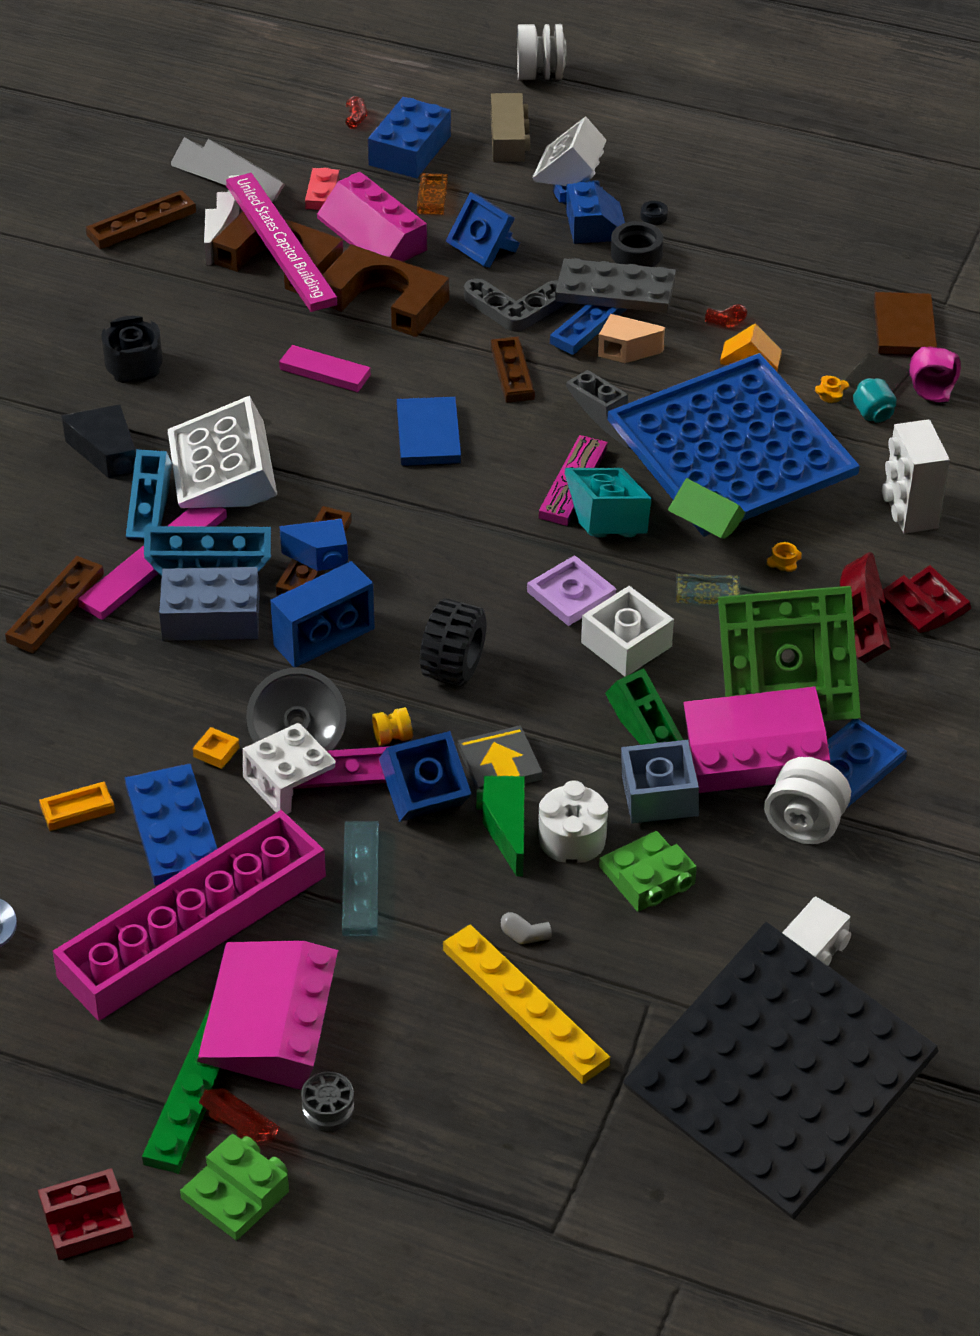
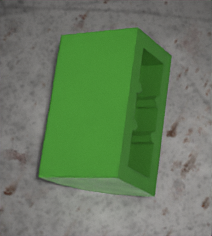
[668,478,746,539]

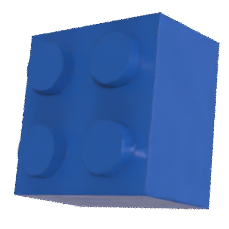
[379,731,471,822]

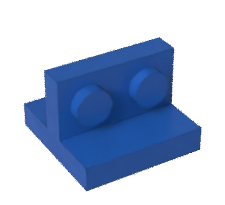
[446,192,520,268]

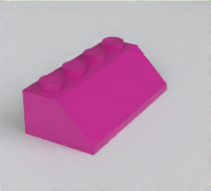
[317,172,427,262]

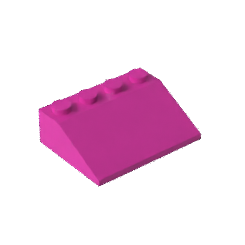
[684,686,830,793]
[197,941,338,1090]

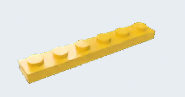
[443,924,610,1084]

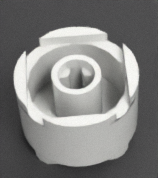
[538,781,608,863]

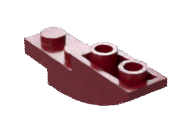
[840,552,891,664]

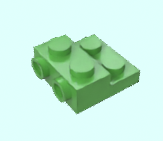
[599,831,697,912]
[180,1133,289,1241]

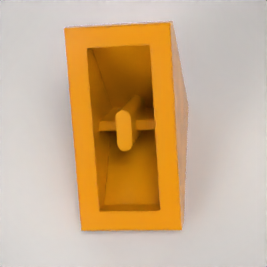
[720,323,782,371]

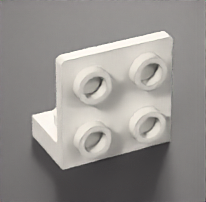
[243,723,336,814]

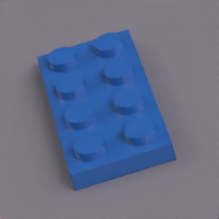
[125,763,217,885]

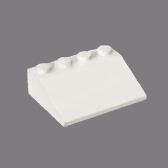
[168,396,277,508]

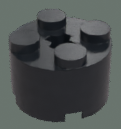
[101,316,163,383]

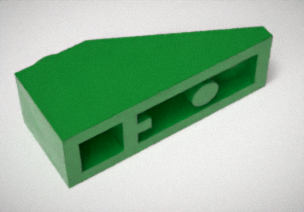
[605,668,683,745]
[476,776,525,876]

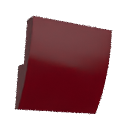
[883,565,971,633]
[38,1168,134,1260]

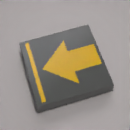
[458,725,542,791]

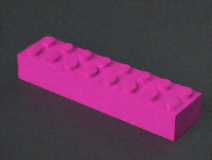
[53,810,326,1021]

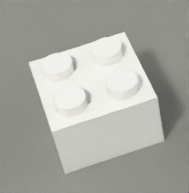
[581,586,674,677]

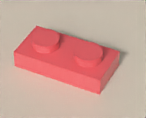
[305,168,340,210]

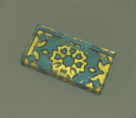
[676,574,740,605]

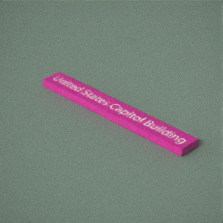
[226,172,337,312]

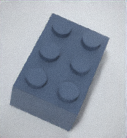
[159,567,260,641]

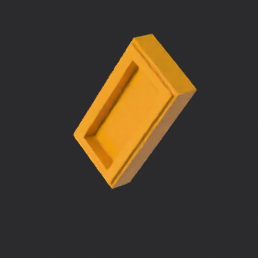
[39,781,115,831]

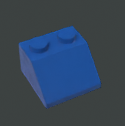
[566,182,625,244]

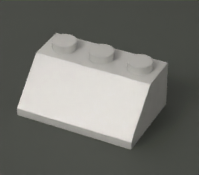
[532,116,606,186]

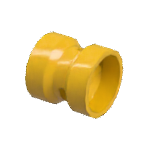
[372,707,413,746]

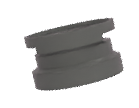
[301,1072,355,1132]

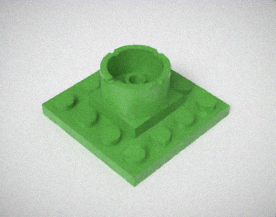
[718,586,861,721]

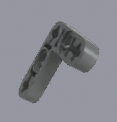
[464,279,567,332]

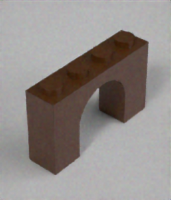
[212,212,343,294]
[322,244,449,338]

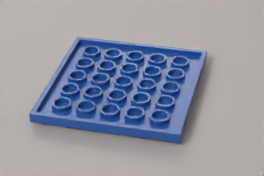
[607,353,860,537]

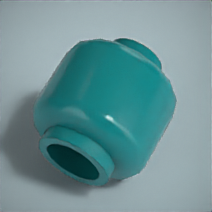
[853,378,897,423]

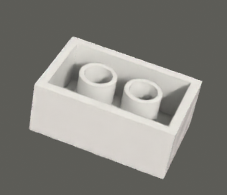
[882,419,950,534]

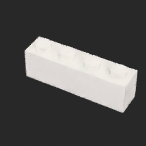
[782,896,851,966]

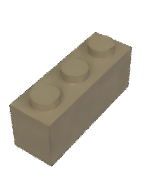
[491,93,530,162]

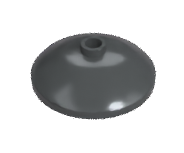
[246,667,347,751]

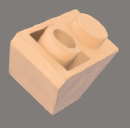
[598,314,665,363]

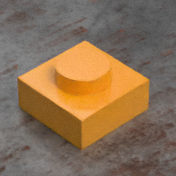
[193,727,240,769]

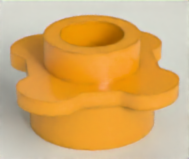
[815,375,849,403]
[767,542,802,572]

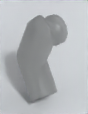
[500,912,552,944]

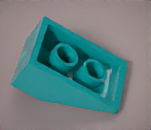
[564,468,651,537]

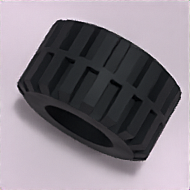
[420,598,487,686]

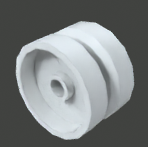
[764,757,851,844]

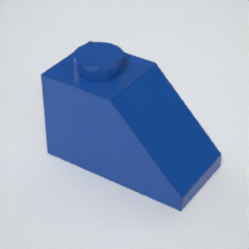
[279,519,348,571]

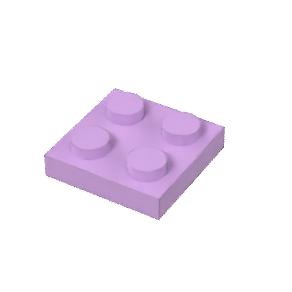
[527,555,616,626]

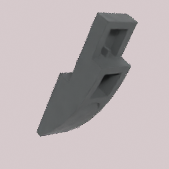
[566,370,629,448]

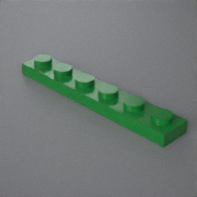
[142,1001,224,1174]

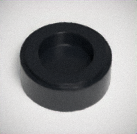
[640,201,668,225]

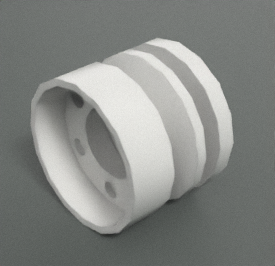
[517,24,566,80]

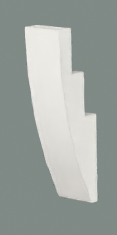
[204,175,240,265]

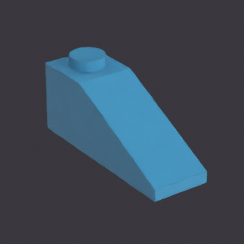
[126,449,172,540]

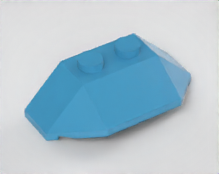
[144,526,271,576]

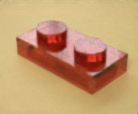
[199,1089,280,1143]

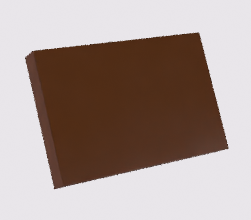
[874,292,937,355]

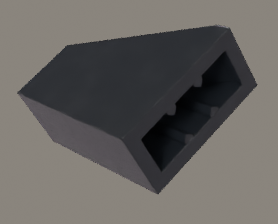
[61,404,136,478]

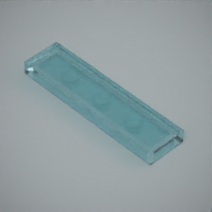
[342,821,379,936]

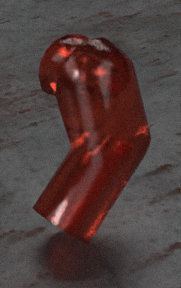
[345,96,368,129]
[705,304,747,328]

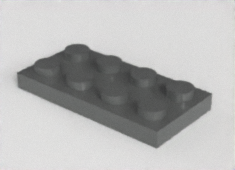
[555,258,676,313]

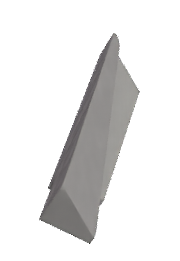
[171,137,285,202]

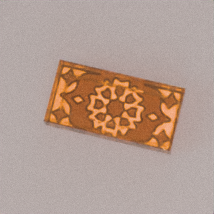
[417,173,448,215]

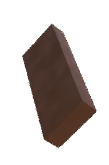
[491,337,535,403]

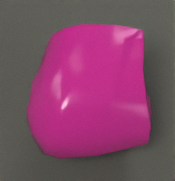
[909,347,961,402]

